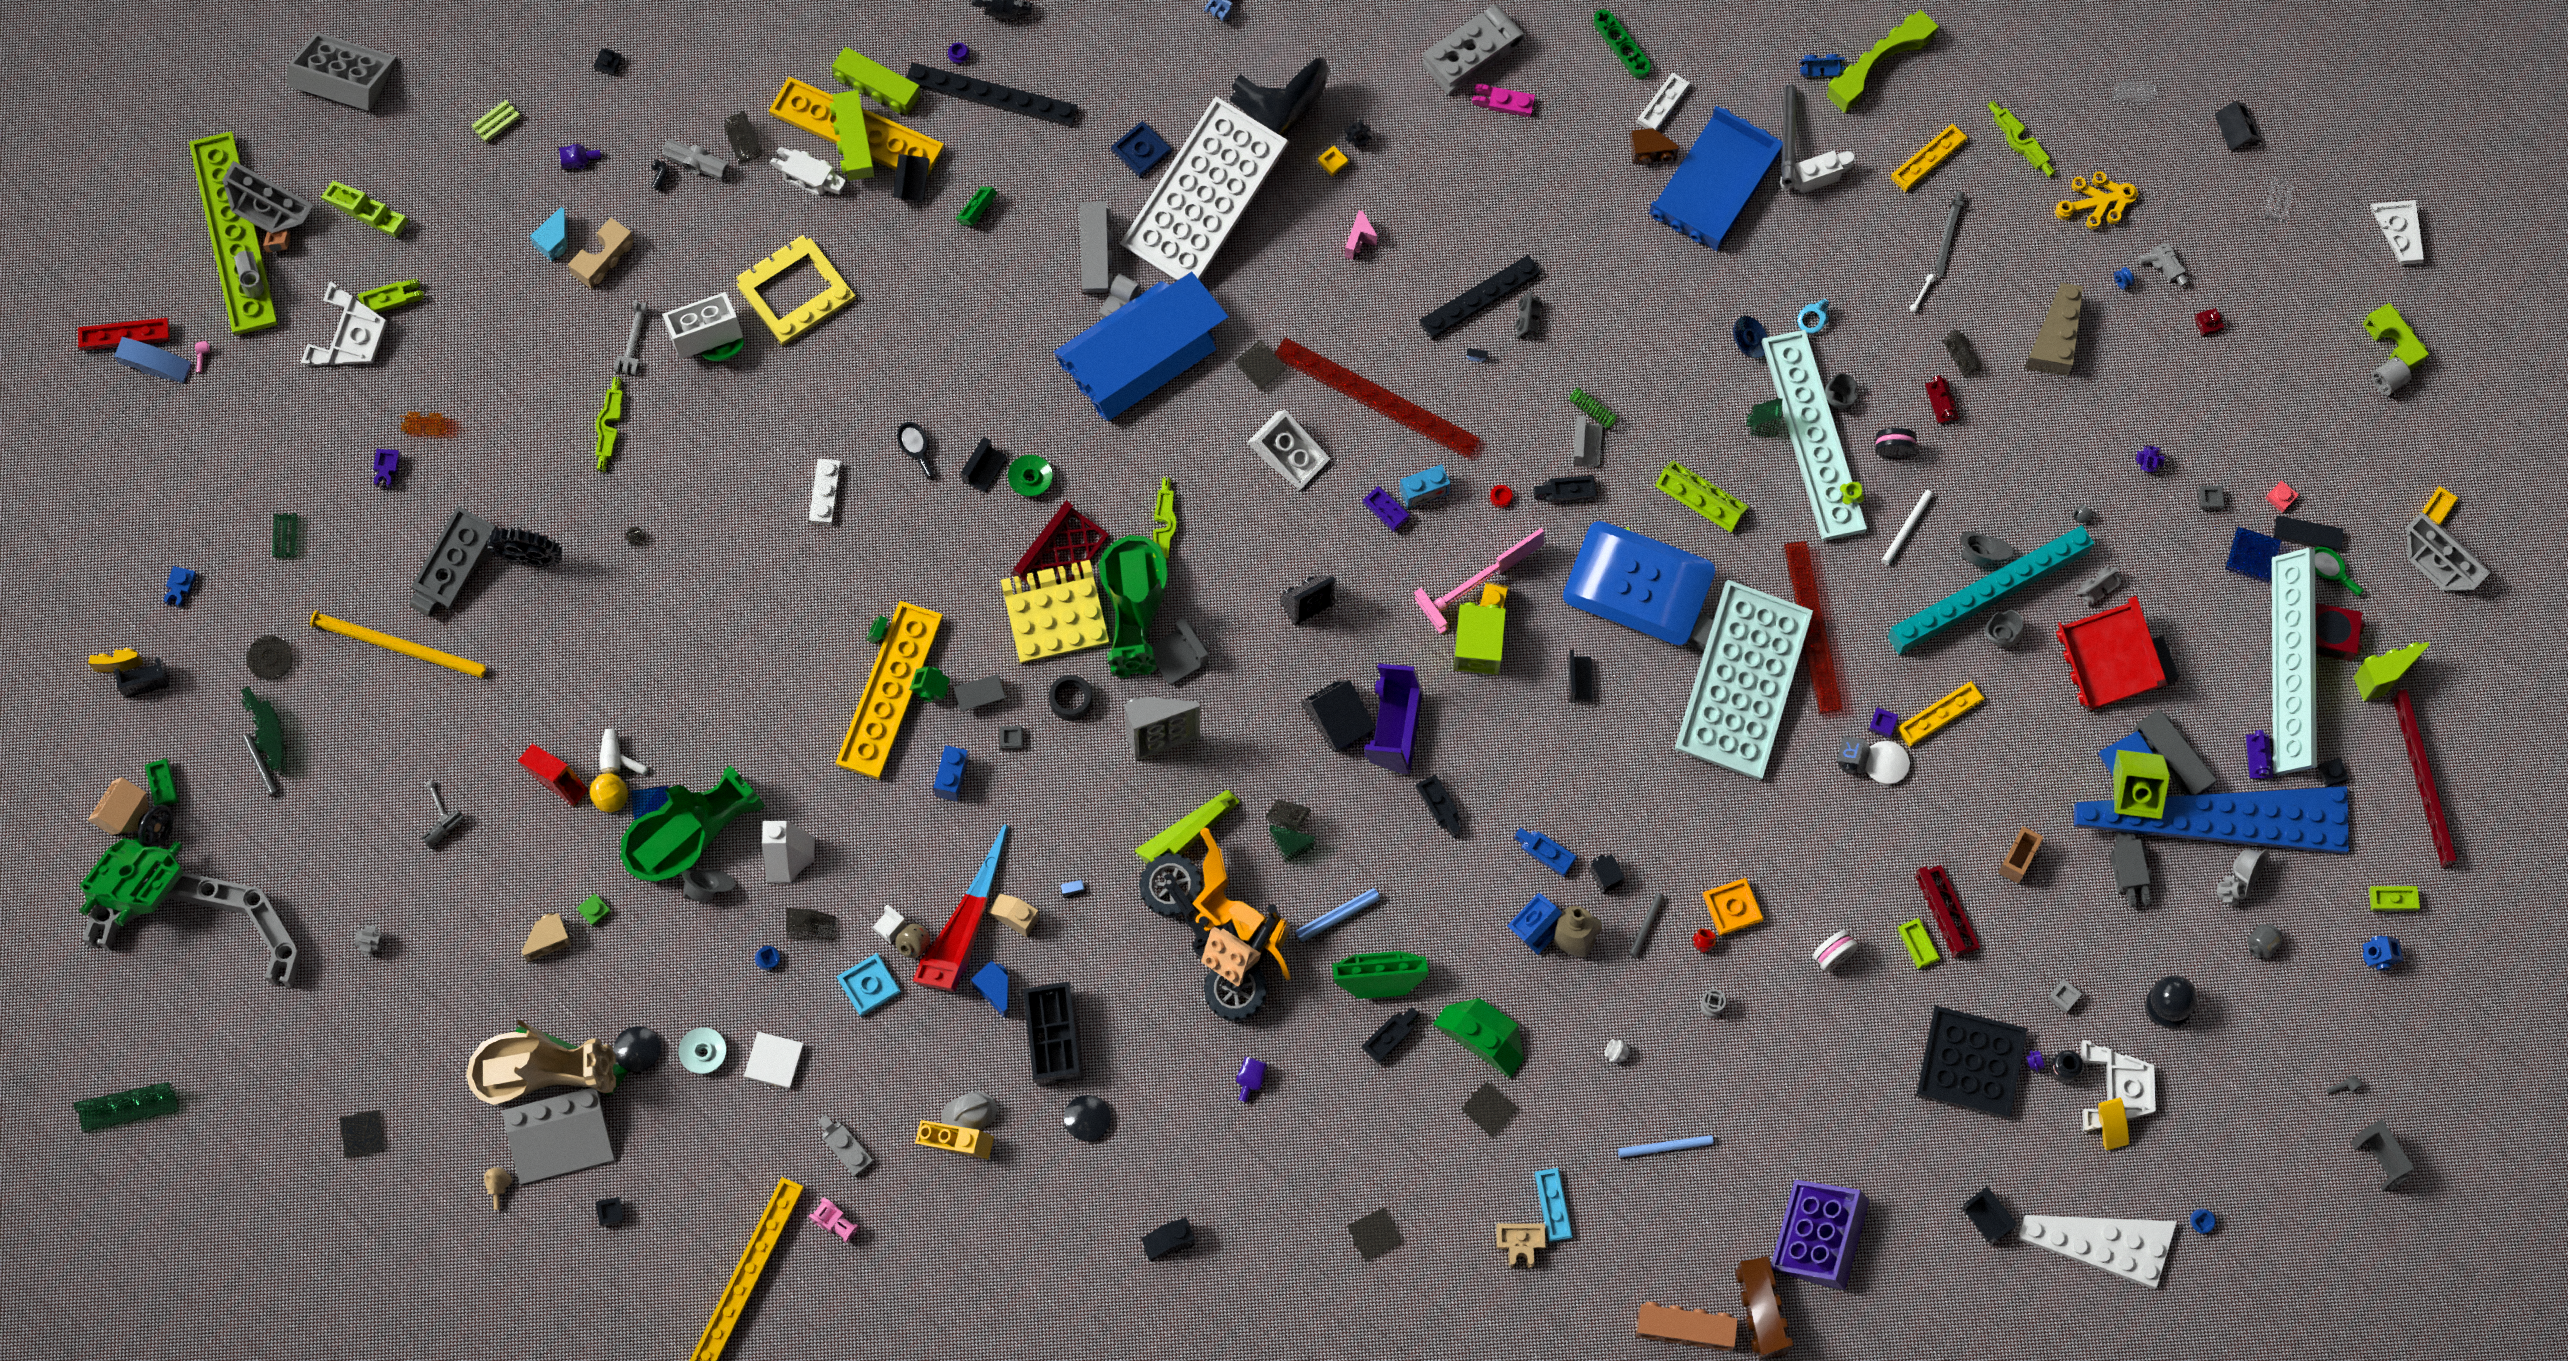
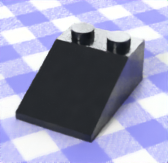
[1281,575,1336,626]

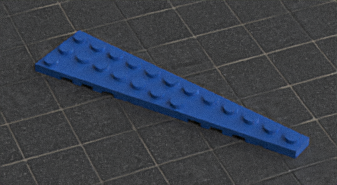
[2074,786,2349,854]

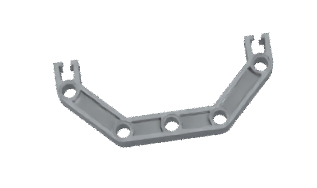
[82,871,301,988]

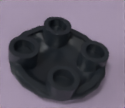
[613,1026,662,1074]
[1063,1095,1111,1142]

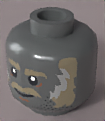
[2247,924,2283,959]

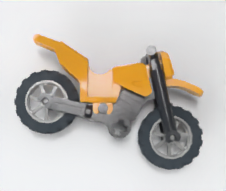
[1139,828,1291,1022]

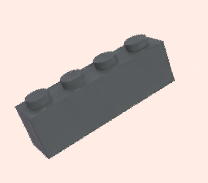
[2133,709,2217,796]

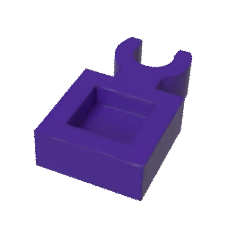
[373,449,400,488]

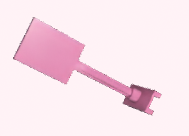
[1414,528,1544,635]

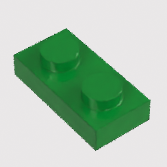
[955,186,998,226]

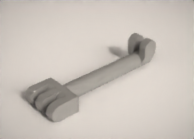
[614,300,648,375]

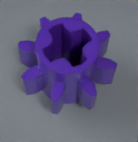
[2136,446,2165,472]

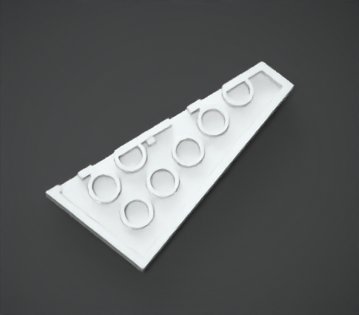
[2017,1215,2177,1290]

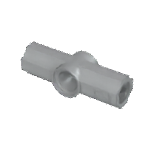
[662,139,730,181]

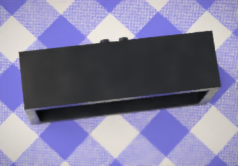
[1023,981,1085,1087]

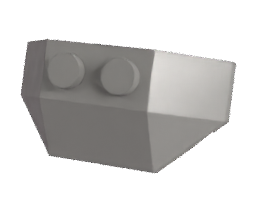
[222,161,313,234]
[2406,512,2490,590]

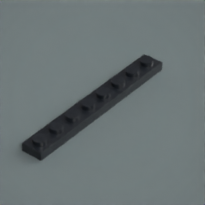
[906,62,1078,128]

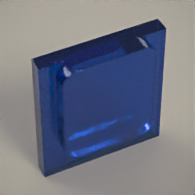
[631,786,669,825]

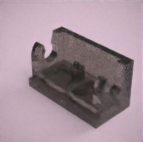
[724,110,762,164]

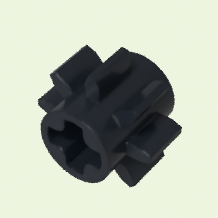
[1344,119,1372,148]

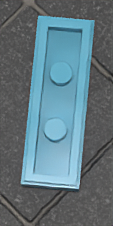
[1534,1168,1573,1243]

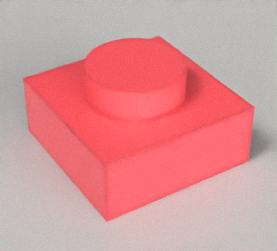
[2265,480,2299,513]

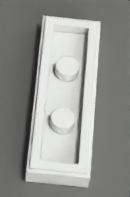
[1637,73,1691,131]

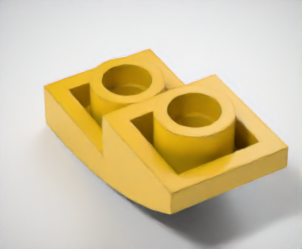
[88,648,143,672]
[2098,1097,2129,1150]

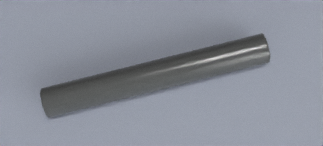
[242,734,278,796]
[1629,893,1665,958]

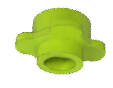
[1840,482,1865,505]

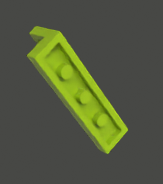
[1655,460,1749,532]

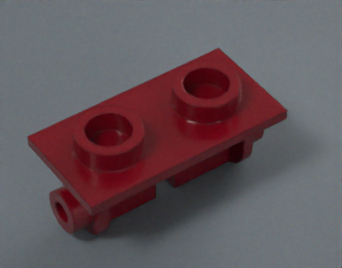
[1925,375,1959,423]

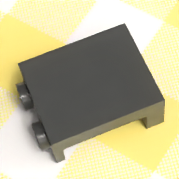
[2350,1119,2414,1191]

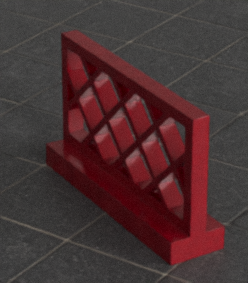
[1011,500,1109,590]

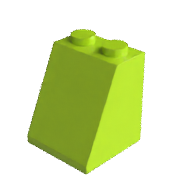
[1453,602,1506,675]
[2113,750,2170,819]

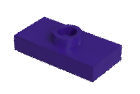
[1362,486,1410,532]

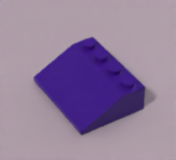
[1771,1179,1870,1290]

